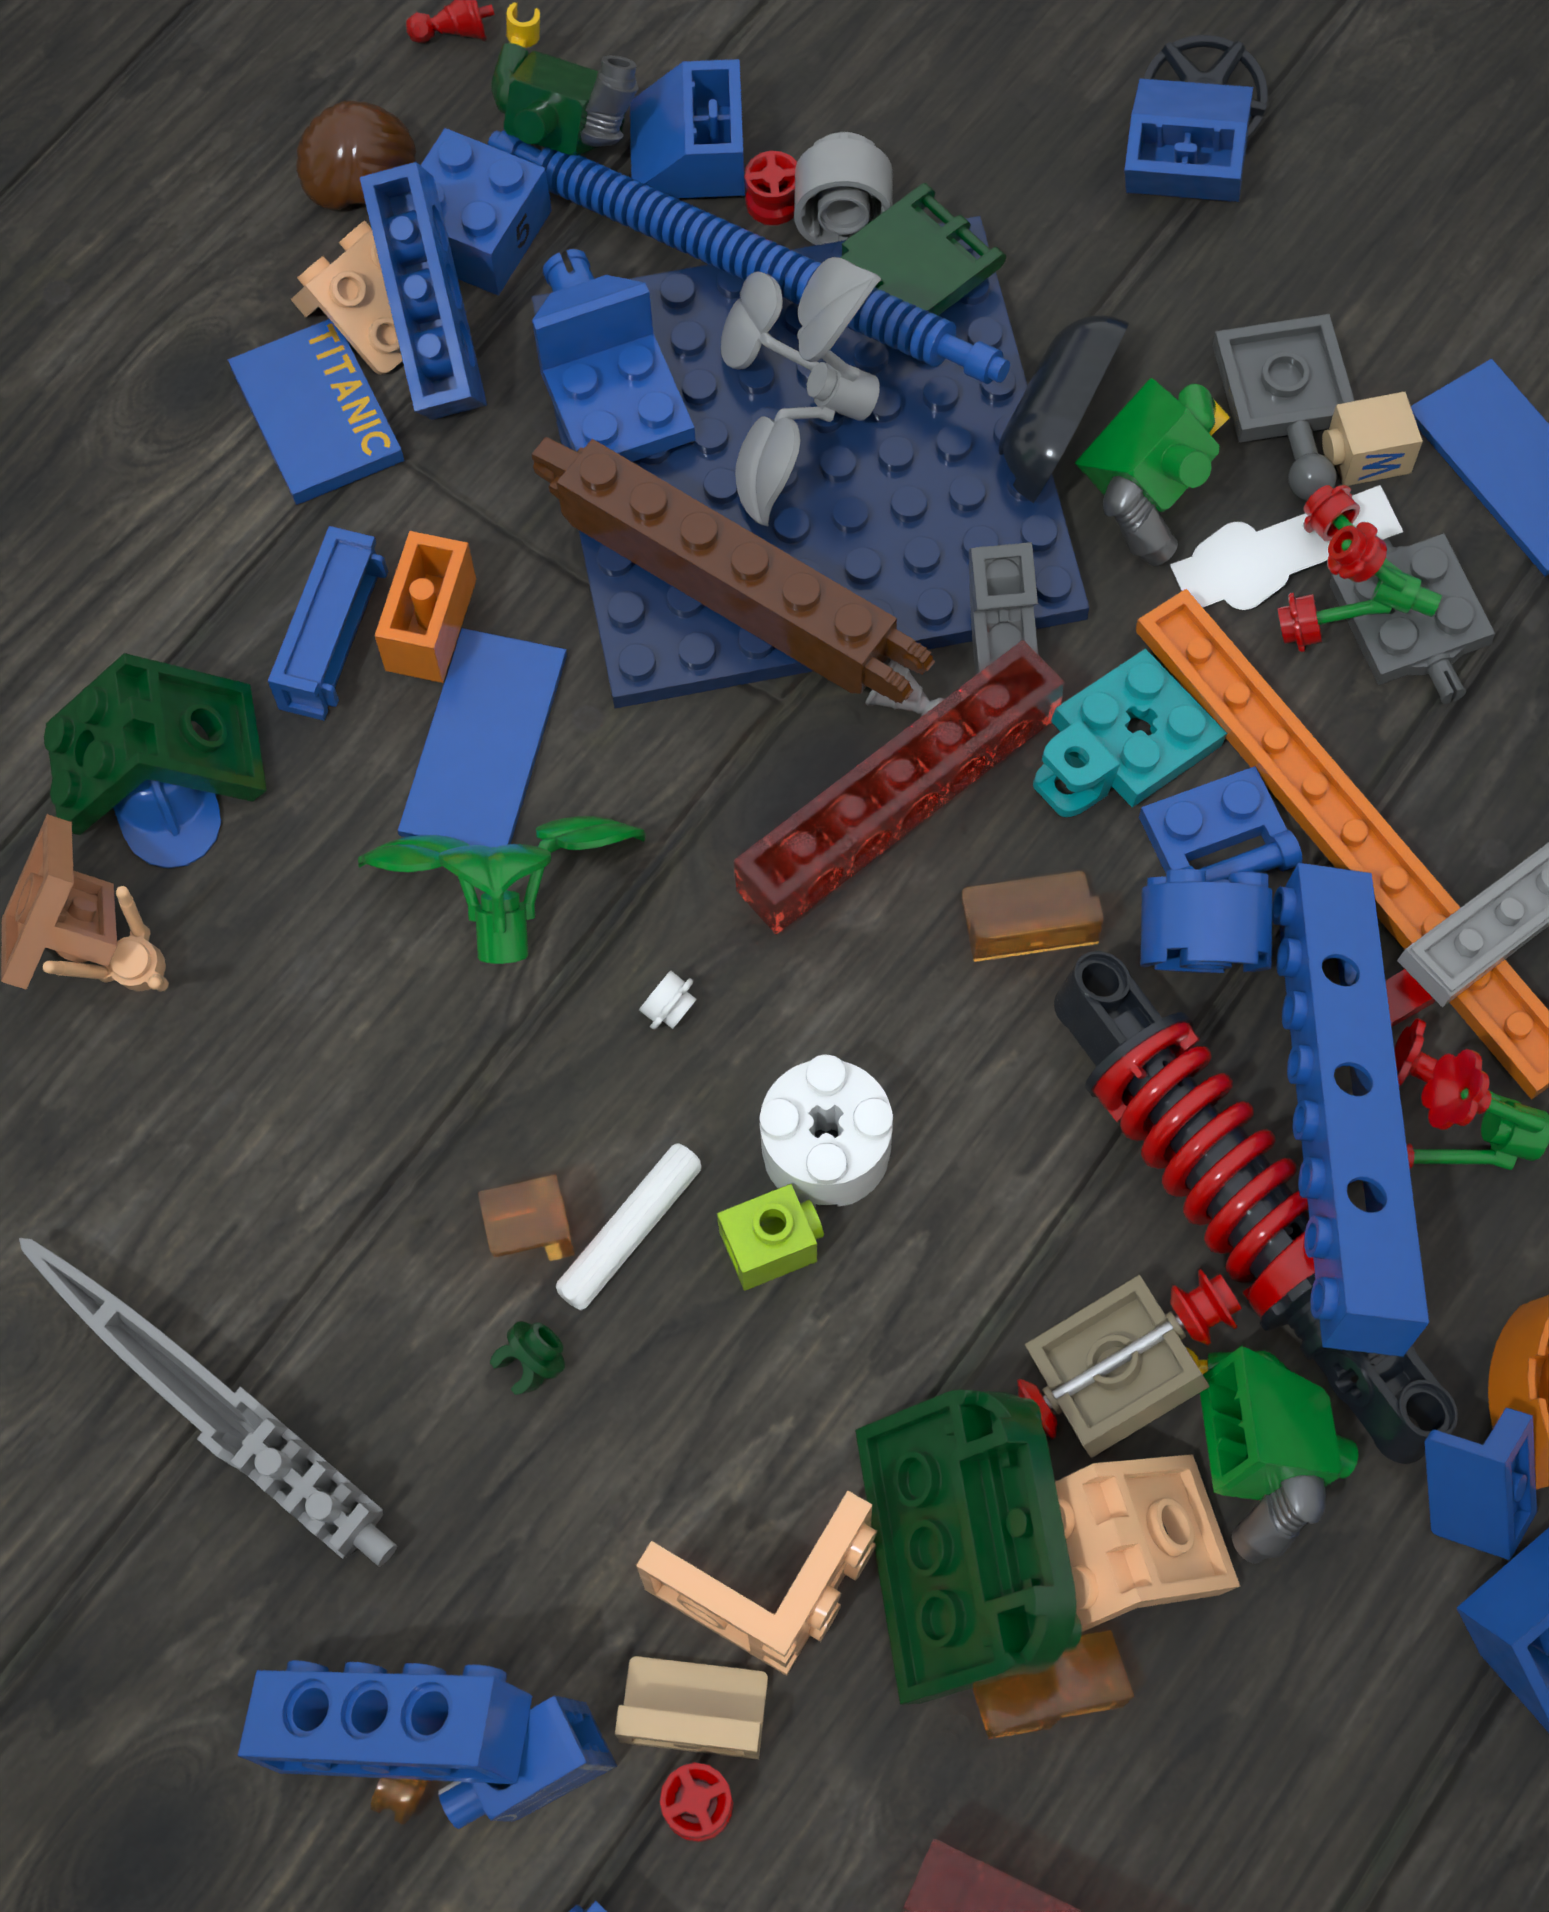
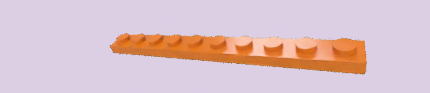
[1135,589,1549,1100]

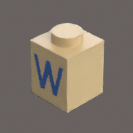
[1322,391,1423,486]

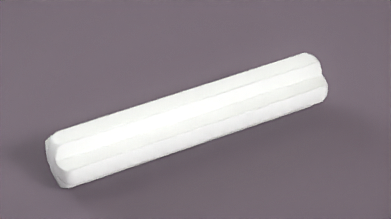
[556,1143,701,1310]

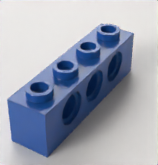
[360,162,487,420]
[238,1661,532,1784]

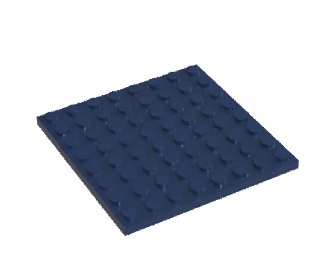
[531,216,1089,709]

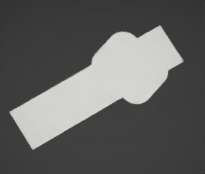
[1170,485,1403,610]

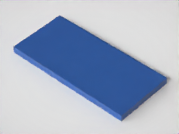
[1411,359,1549,576]
[398,628,567,847]

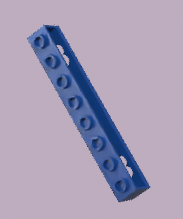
[1272,863,1429,1357]

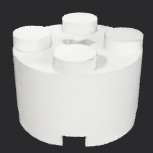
[760,1055,893,1207]

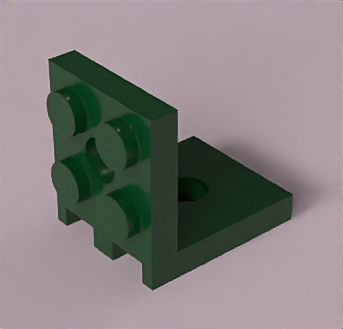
[44,653,267,835]

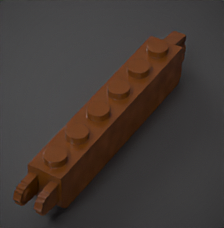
[532,437,935,704]

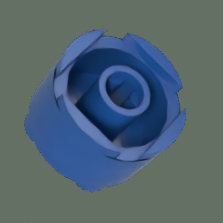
[1140,869,1272,973]

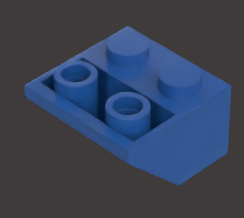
[630,59,745,198]
[1125,79,1253,202]

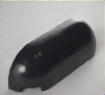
[999,315,1129,503]

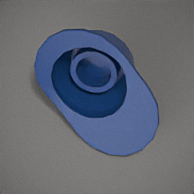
[113,779,221,869]

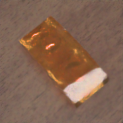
[972,1630,1134,1739]

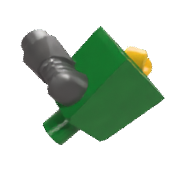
[1075,378,1230,566]
[1186,1346,1358,1563]

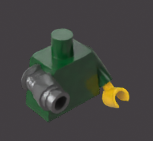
[491,2,638,156]

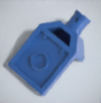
[532,249,696,462]

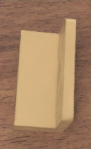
[615,1656,768,1760]

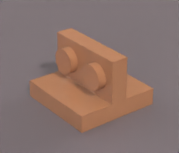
[1,814,117,990]

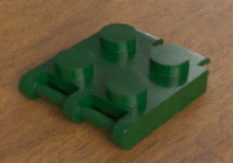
[840,183,1006,316]

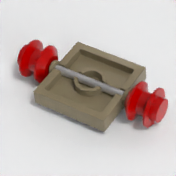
[1017,1269,1242,1458]

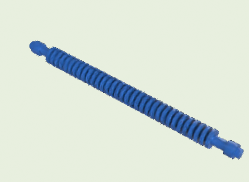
[488,130,1010,384]

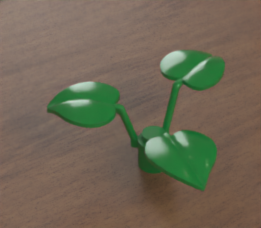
[358,816,645,964]

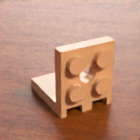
[1055,1454,1240,1632]
[636,1491,877,1676]

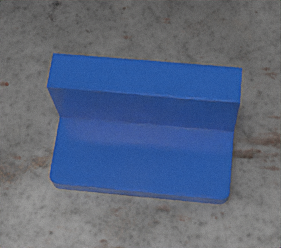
[1425,1407,1537,1560]

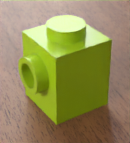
[717,1184,824,1291]

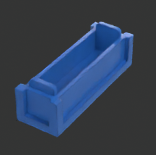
[268,526,388,721]

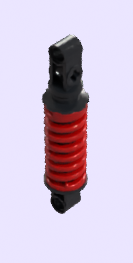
[1054,951,1458,1464]

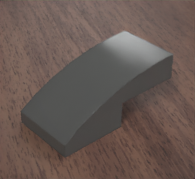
[969,542,1039,675]

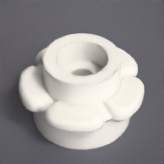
[639,971,697,1029]

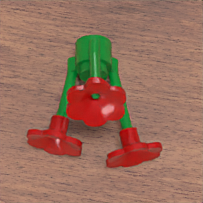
[1363,1018,1549,1190]

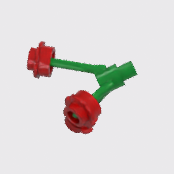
[1278,485,1442,652]

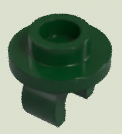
[490,1321,565,1395]

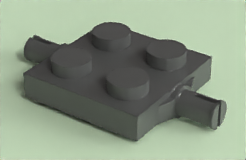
[1330,533,1495,704]

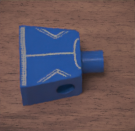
[438,1696,617,1829]

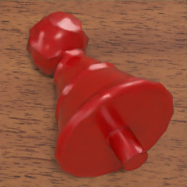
[406,0,495,44]

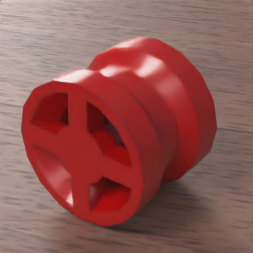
[744,151,797,225]
[660,1763,733,1842]

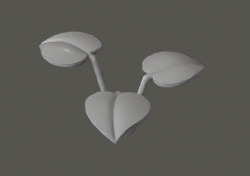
[721,257,881,526]

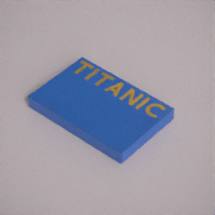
[228,319,404,505]

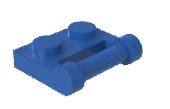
[1139,766,1303,882]

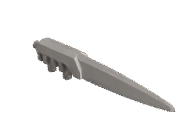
[19,1238,397,1567]

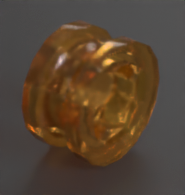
[370,1778,429,1825]

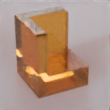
[478,1174,575,1261]

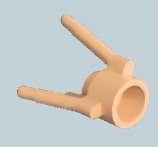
[43,886,169,991]

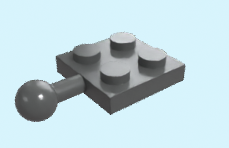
[1212,314,1355,501]

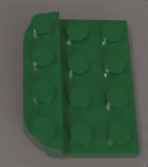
[855,1389,1082,1705]

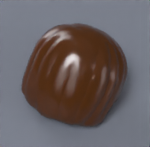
[296,101,416,210]

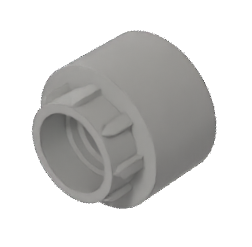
[794,132,893,245]

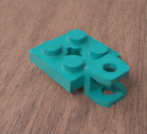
[1033,649,1227,817]

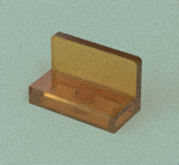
[961,871,1104,962]

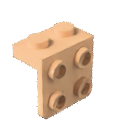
[291,220,403,375]

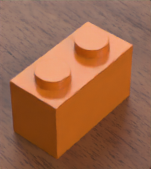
[375,531,477,683]

